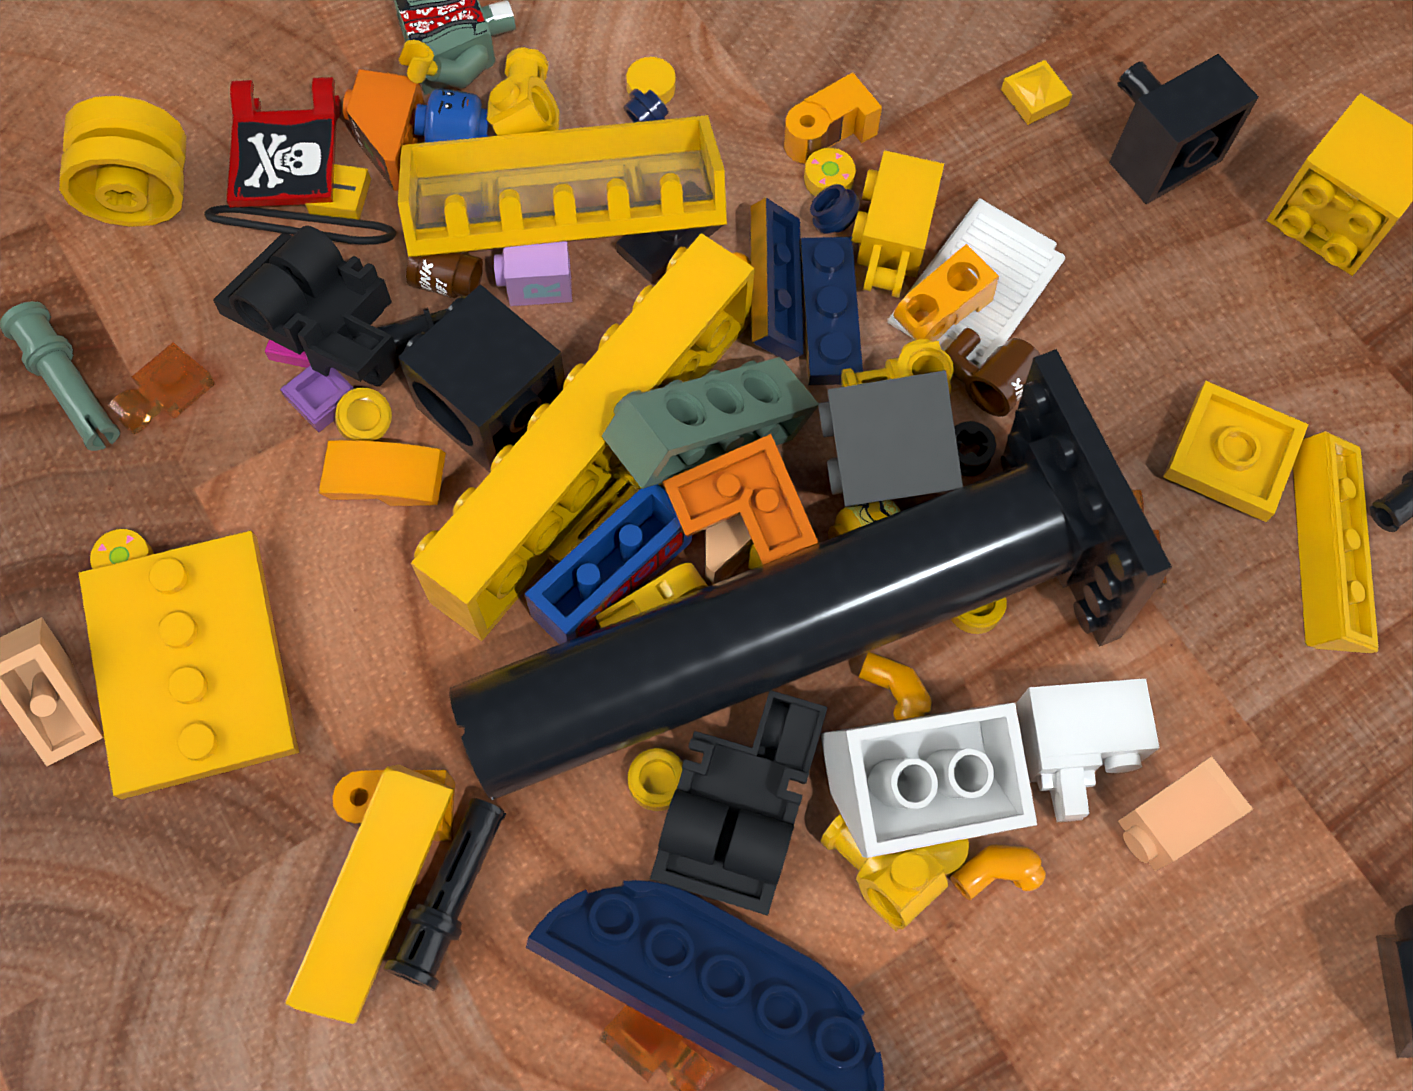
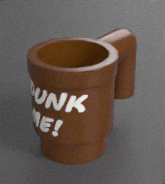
[406,219,483,298]
[945,328,1040,417]

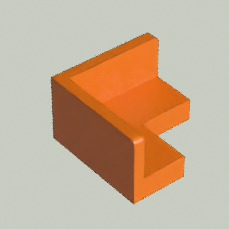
[662,434,818,565]

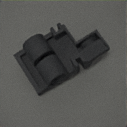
[213,225,400,386]
[650,690,828,916]

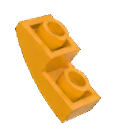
[319,440,446,506]

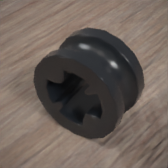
[954,421,996,477]

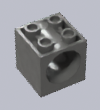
[819,370,963,506]

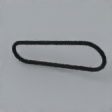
[204,205,396,245]

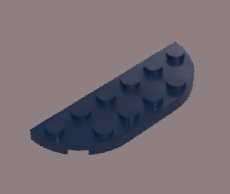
[526,880,884,1091]

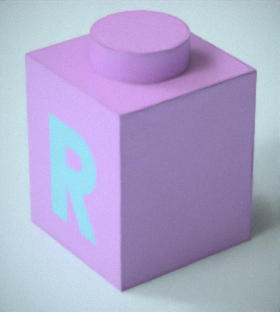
[494,241,572,306]

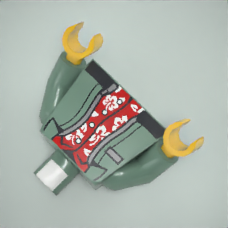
[393,0,516,95]

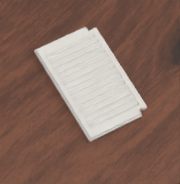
[887,198,1065,367]

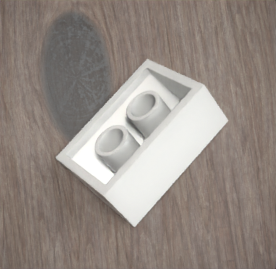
[820,703,1037,858]

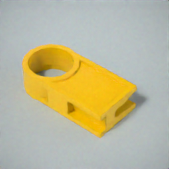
[595,563,708,629]

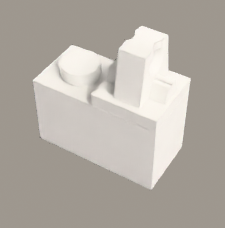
[1016,678,1160,822]

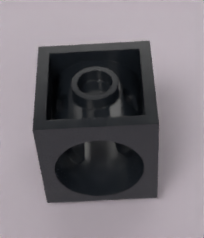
[398,284,565,473]

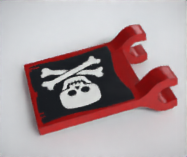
[227,77,341,208]

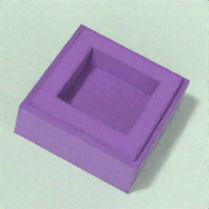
[280,365,355,433]

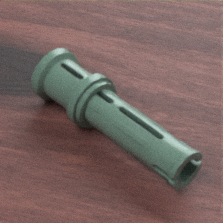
[0,301,120,451]

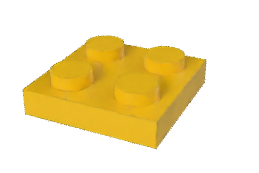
[1163,381,1309,522]

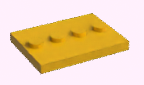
[79,531,299,799]

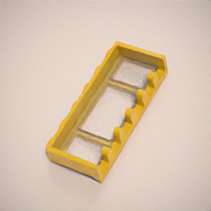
[398,115,727,257]

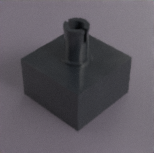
[1109,53,1259,205]

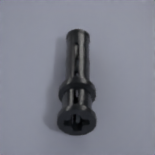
[383,798,506,991]

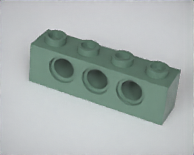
[602,357,819,489]

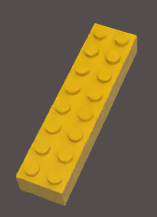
[411,233,755,641]

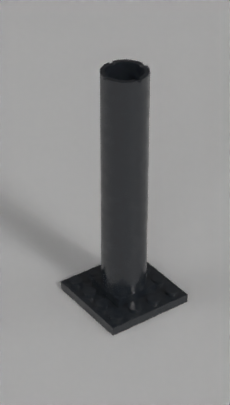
[449,349,1172,800]

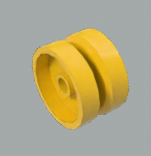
[59,96,187,227]

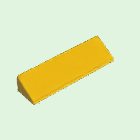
[1293,431,1379,653]
[285,764,455,1024]

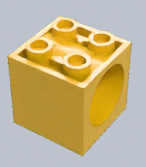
[1266,93,1413,276]

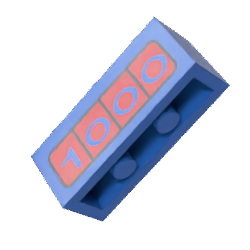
[525,484,692,644]

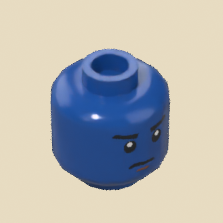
[414,88,489,143]

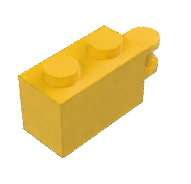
[851,150,944,298]

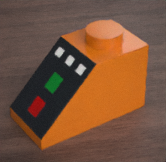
[343,69,425,191]

